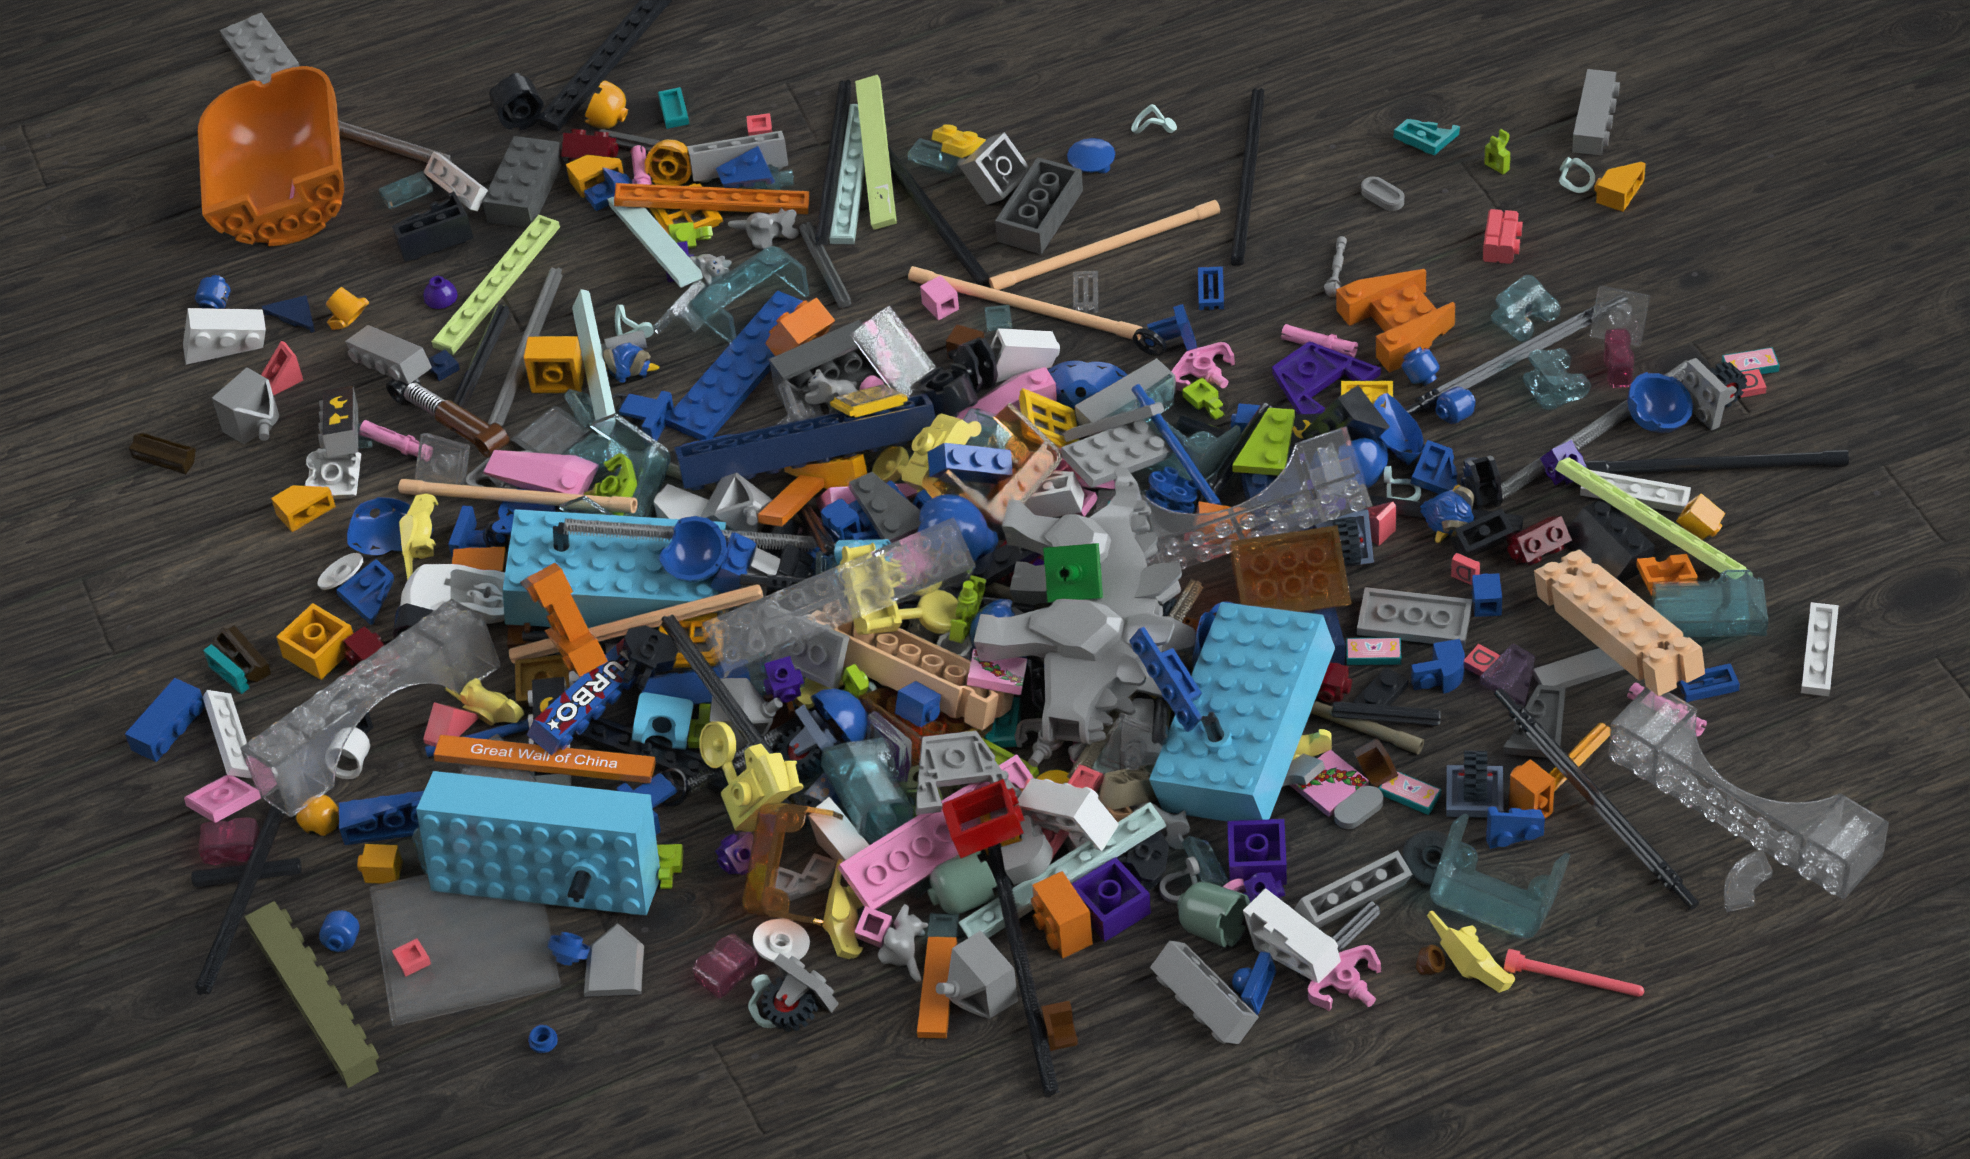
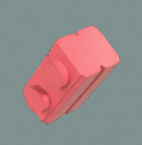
[1483,209,1523,264]

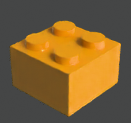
[524,336,585,393]
[276,603,353,680]

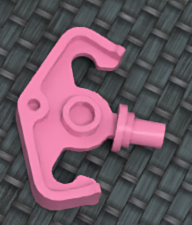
[1171,342,1235,391]
[1308,945,1381,1011]

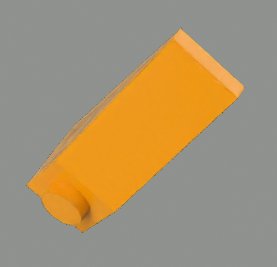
[784,454,867,489]

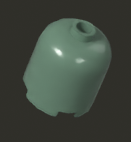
[927,851,999,915]
[1177,881,1250,947]

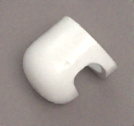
[323,726,370,779]

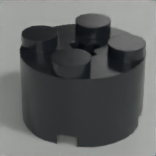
[489,73,544,130]
[919,363,978,418]

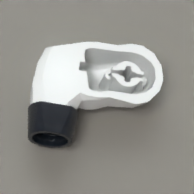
[393,564,505,651]

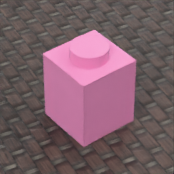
[920,275,959,320]
[854,906,893,948]

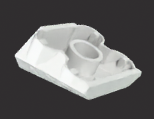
[305,448,361,499]

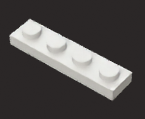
[423,151,488,212]
[1580,470,1691,513]
[1801,602,1839,696]
[203,690,256,778]

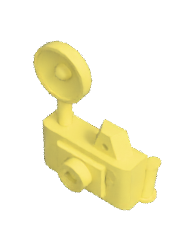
[872,414,981,498]
[839,543,960,635]
[699,721,803,832]

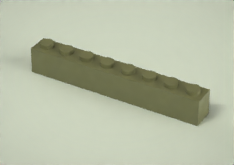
[244,901,379,1088]

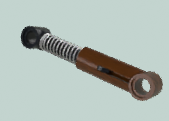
[386,378,509,458]

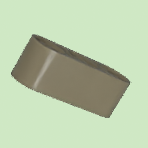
[1098,764,1158,809]

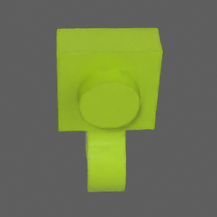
[1485,129,1510,175]
[668,222,713,249]
[1182,378,1224,420]
[841,664,869,699]
[688,704,711,748]
[657,844,684,889]

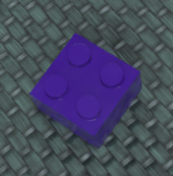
[1227,819,1287,885]
[1072,857,1151,942]

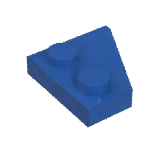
[716,146,775,188]
[1410,440,1457,494]
[336,559,394,625]
[1486,807,1545,849]

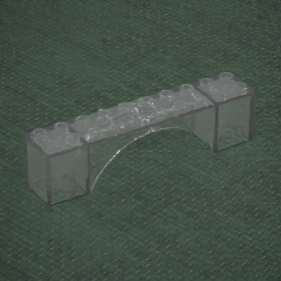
[1093,427,1373,570]
[701,517,976,679]
[240,599,501,817]
[1609,687,1889,900]

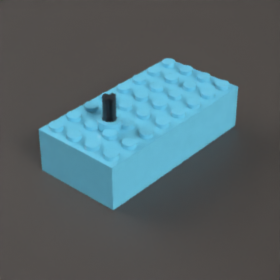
[502,509,726,628]
[1149,602,1335,821]
[416,771,660,915]

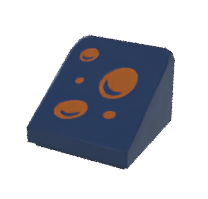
[804,773,842,804]

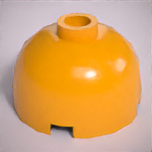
[585,80,628,129]
[645,139,692,186]

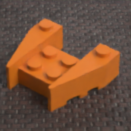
[1336,269,1455,373]
[520,563,608,677]

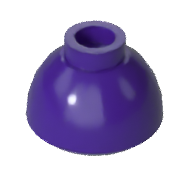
[423,276,458,309]

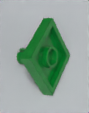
[1043,543,1103,602]

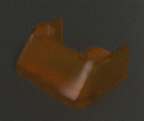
[932,402,1062,525]
[742,803,844,927]

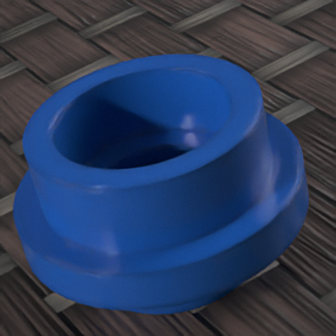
[528,1025,558,1053]

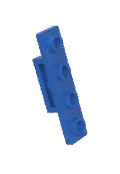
[1129,627,1202,732]

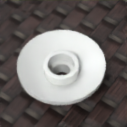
[318,553,363,590]
[753,919,810,962]

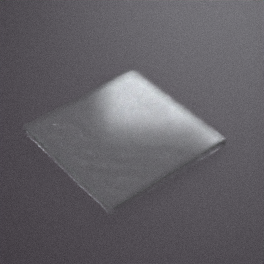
[370,874,561,1026]

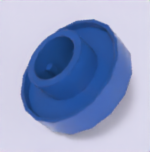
[547,932,590,966]

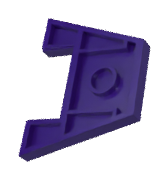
[1272,341,1381,414]

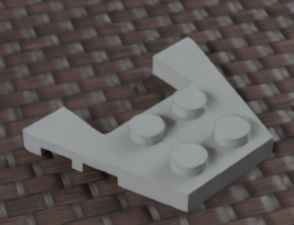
[915,731,1022,815]

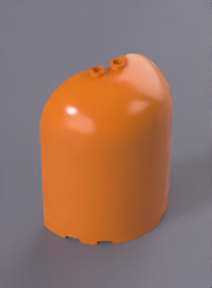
[198,66,344,246]

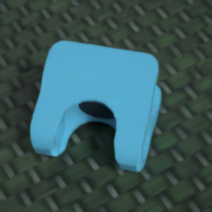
[631,692,693,750]

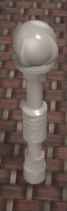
[1324,236,1347,297]

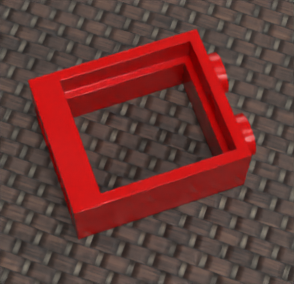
[942,779,1025,859]

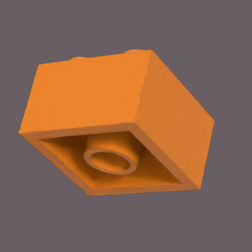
[765,297,835,356]
[1031,871,1093,959]

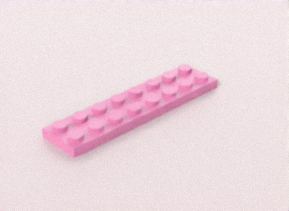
[837,754,1034,910]

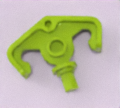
[584,453,637,516]
[949,575,986,644]

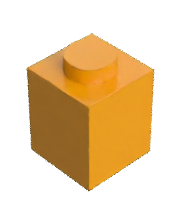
[1676,494,1725,540]
[357,844,403,884]

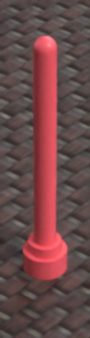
[1504,949,1644,997]

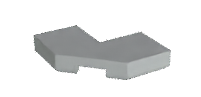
[764,853,837,901]

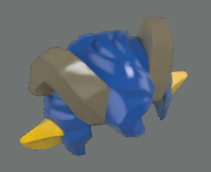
[603,343,659,383]
[1420,485,1474,543]

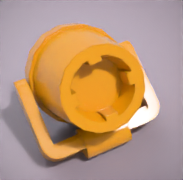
[326,287,369,330]

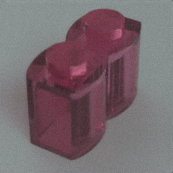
[1603,328,1634,388]
[199,818,260,865]
[693,933,759,998]

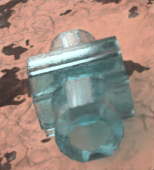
[746,164,794,190]

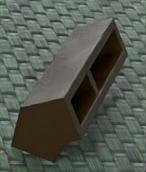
[129,432,196,474]
[213,625,271,682]

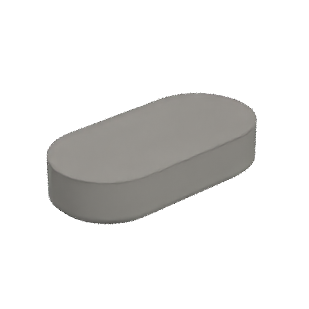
[1361,177,1404,211]
[1334,786,1383,829]

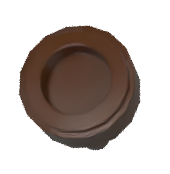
[1416,945,1445,975]

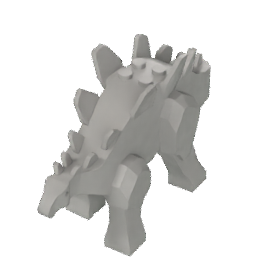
[974,466,1196,745]

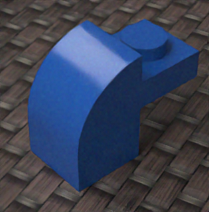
[1411,639,1465,694]

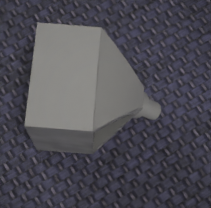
[957,132,1030,205]
[212,368,279,444]
[700,473,772,533]
[710,678,783,751]
[936,931,1018,1019]

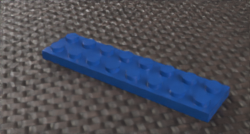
[665,291,803,440]

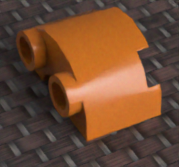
[1636,554,1698,600]

